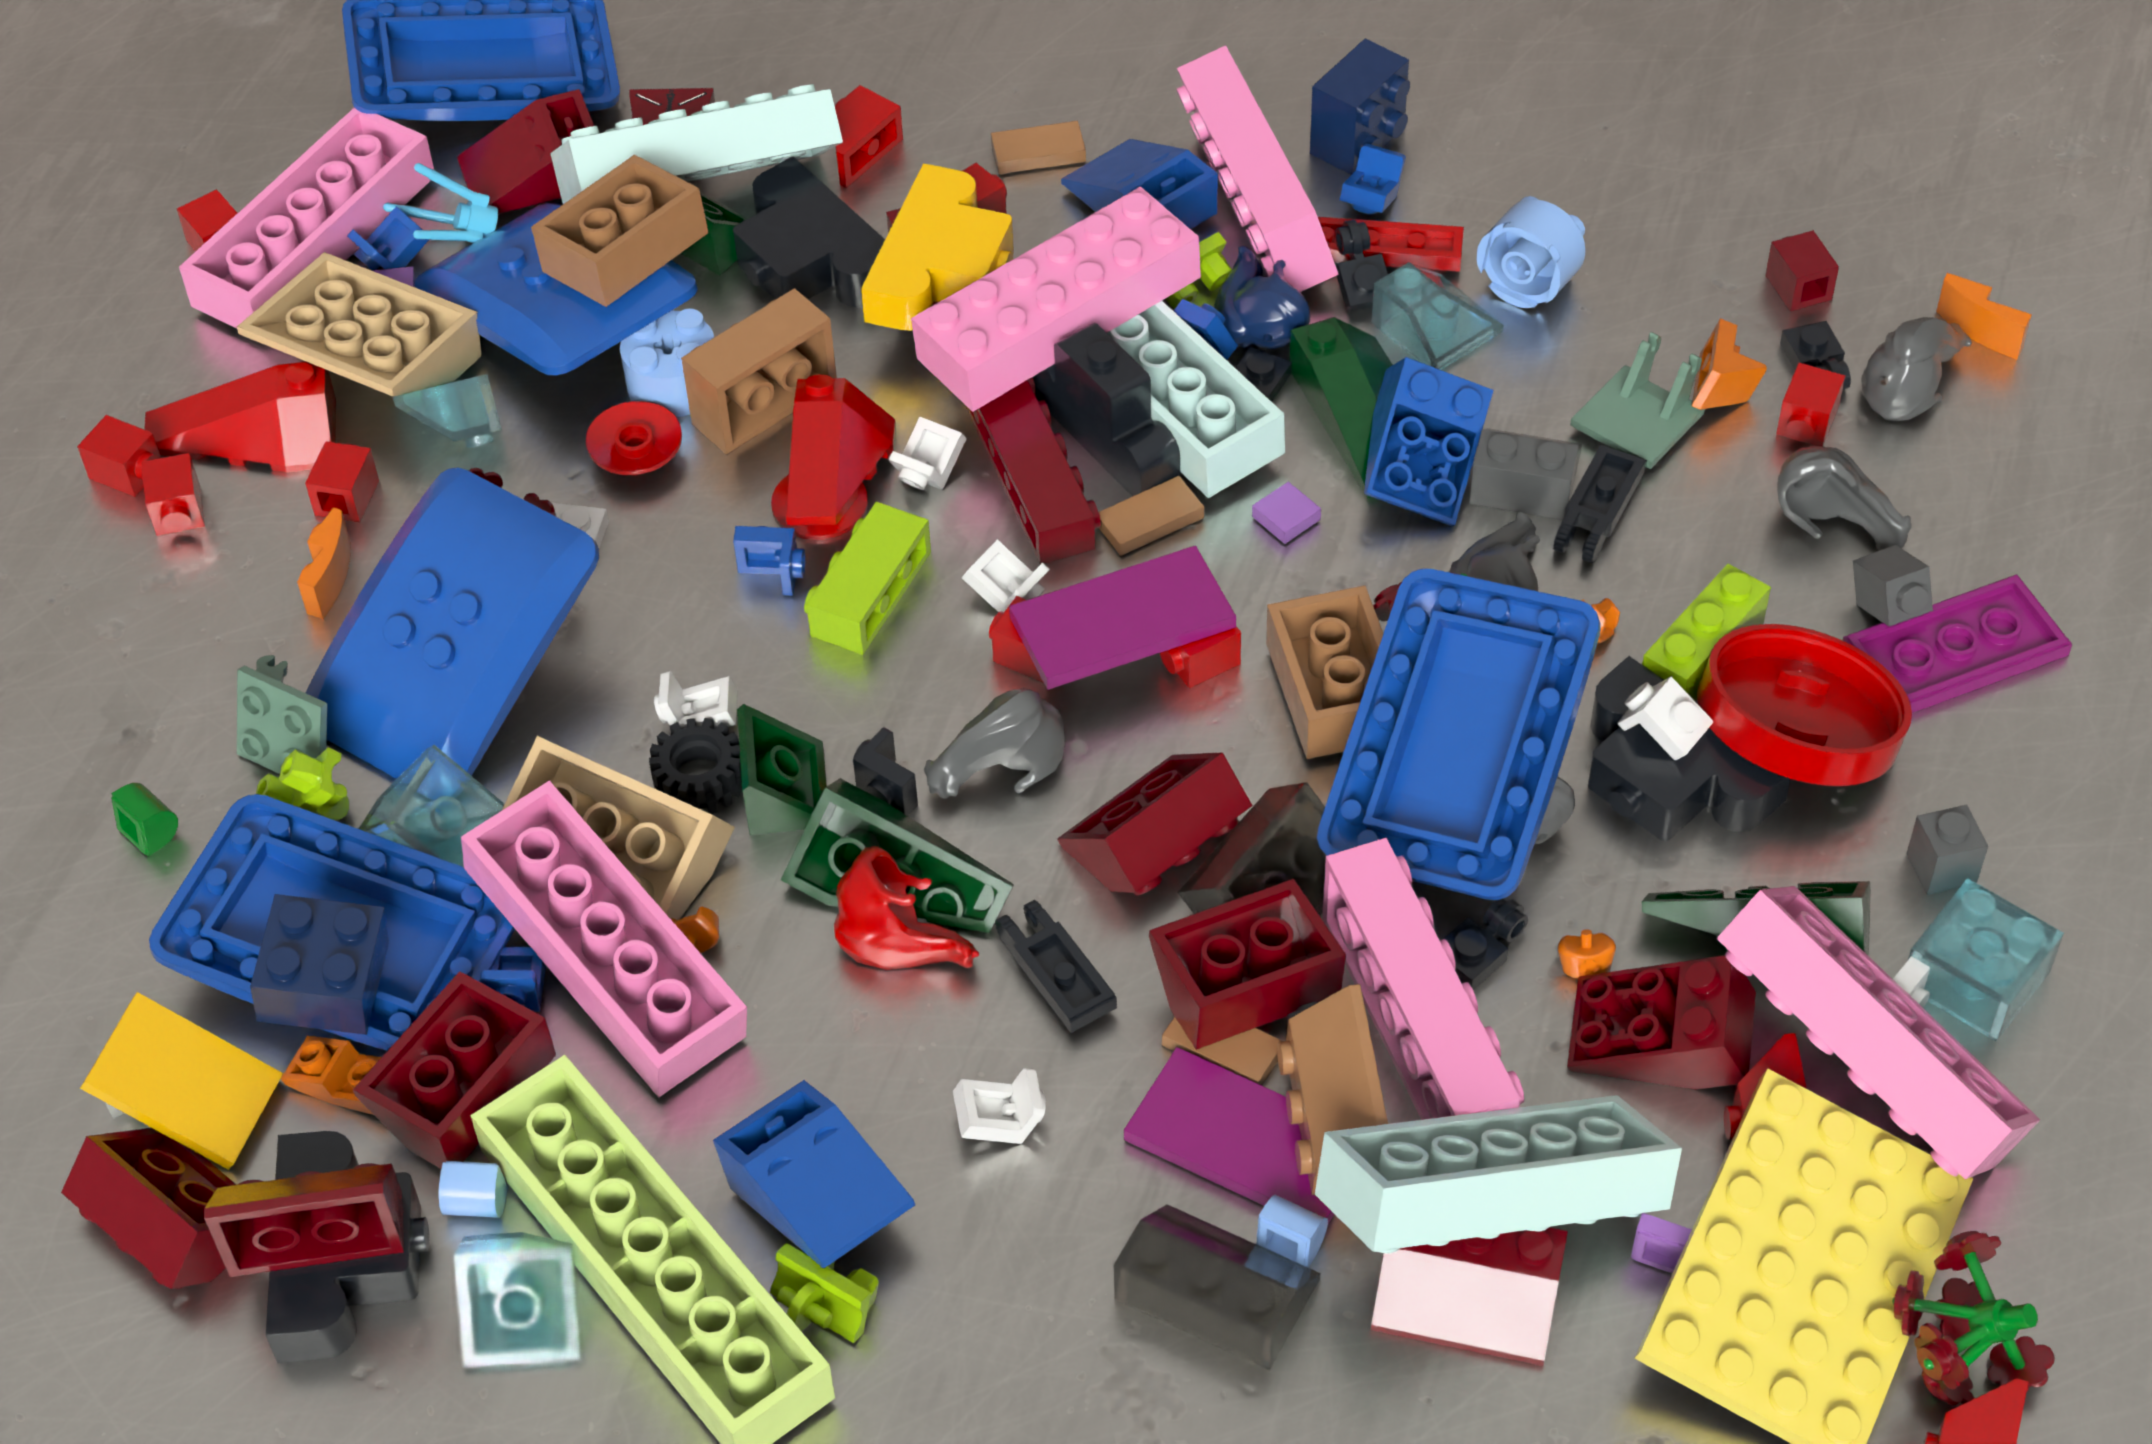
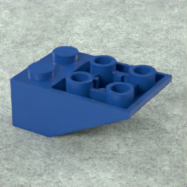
[1061,139,1218,229]
[1364,357,1494,527]
[713,1080,915,1269]

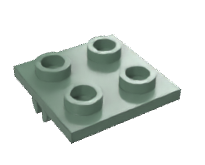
[1570,332,1705,469]
[237,655,327,774]

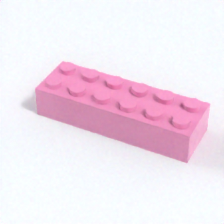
[1176,45,1339,292]
[179,108,434,328]
[911,186,1201,412]
[461,780,747,1098]
[1322,838,1524,1120]
[1717,886,2040,1179]

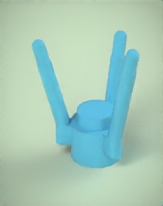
[383,163,498,243]

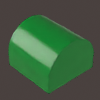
[111,782,178,856]

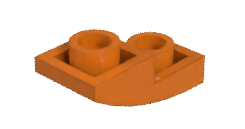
[1936,273,2032,360]
[297,507,351,620]
[280,1035,382,1115]

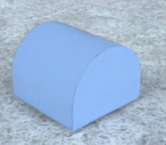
[439,1161,508,1218]
[1256,1195,1328,1271]

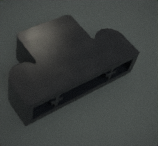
[733,156,885,308]
[1033,323,1180,497]
[1588,656,1791,841]
[266,1131,430,1363]

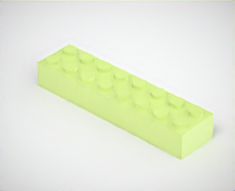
[470,1055,835,1444]

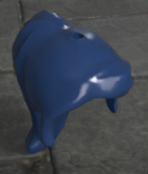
[1214,246,1311,349]

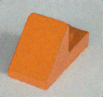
[1691,318,1767,410]

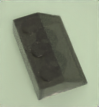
[1177,782,1326,916]
[1113,1204,1321,1371]

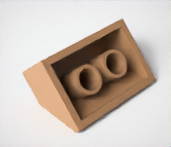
[1277,984,1388,1195]

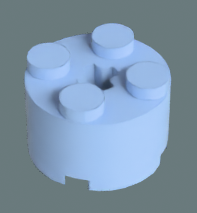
[1477,196,1586,308]
[620,309,714,417]

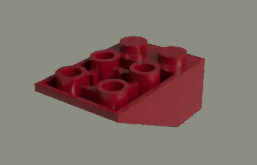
[457,89,594,214]
[1567,955,1756,1090]

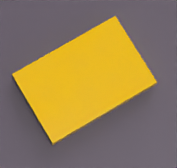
[80,992,283,1170]

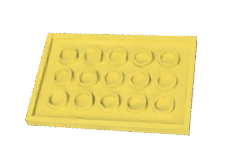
[1634,1069,1973,1444]

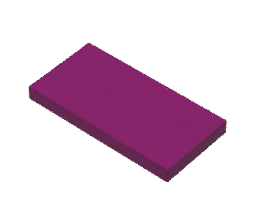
[1009,545,1236,690]
[1842,574,2072,713]
[1124,1047,1334,1225]

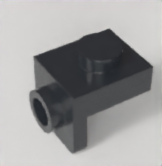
[853,727,918,816]

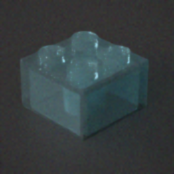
[1908,878,2064,1042]

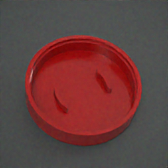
[1697,624,1912,786]

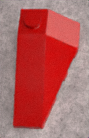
[144,362,336,473]
[786,374,896,526]

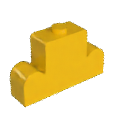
[861,163,1014,331]

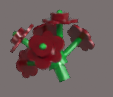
[1892,1231,2055,1406]

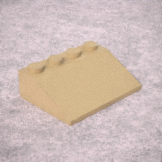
[237,252,482,397]
[502,736,735,920]

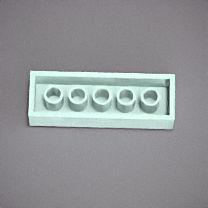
[551,84,843,204]
[1107,301,1285,498]
[1315,1095,1682,1253]

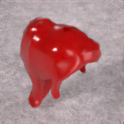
[834,846,979,970]

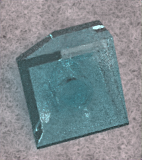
[1372,262,1504,370]
[392,374,502,448]
[358,745,504,867]
[454,1232,581,1367]

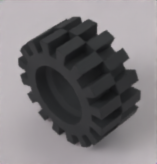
[649,718,742,814]

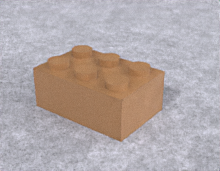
[531,154,708,307]
[681,288,837,455]
[1266,585,1383,759]

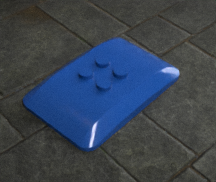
[342,0,620,121]
[414,203,698,375]
[305,467,599,801]
[1317,569,1601,900]
[149,794,515,1051]

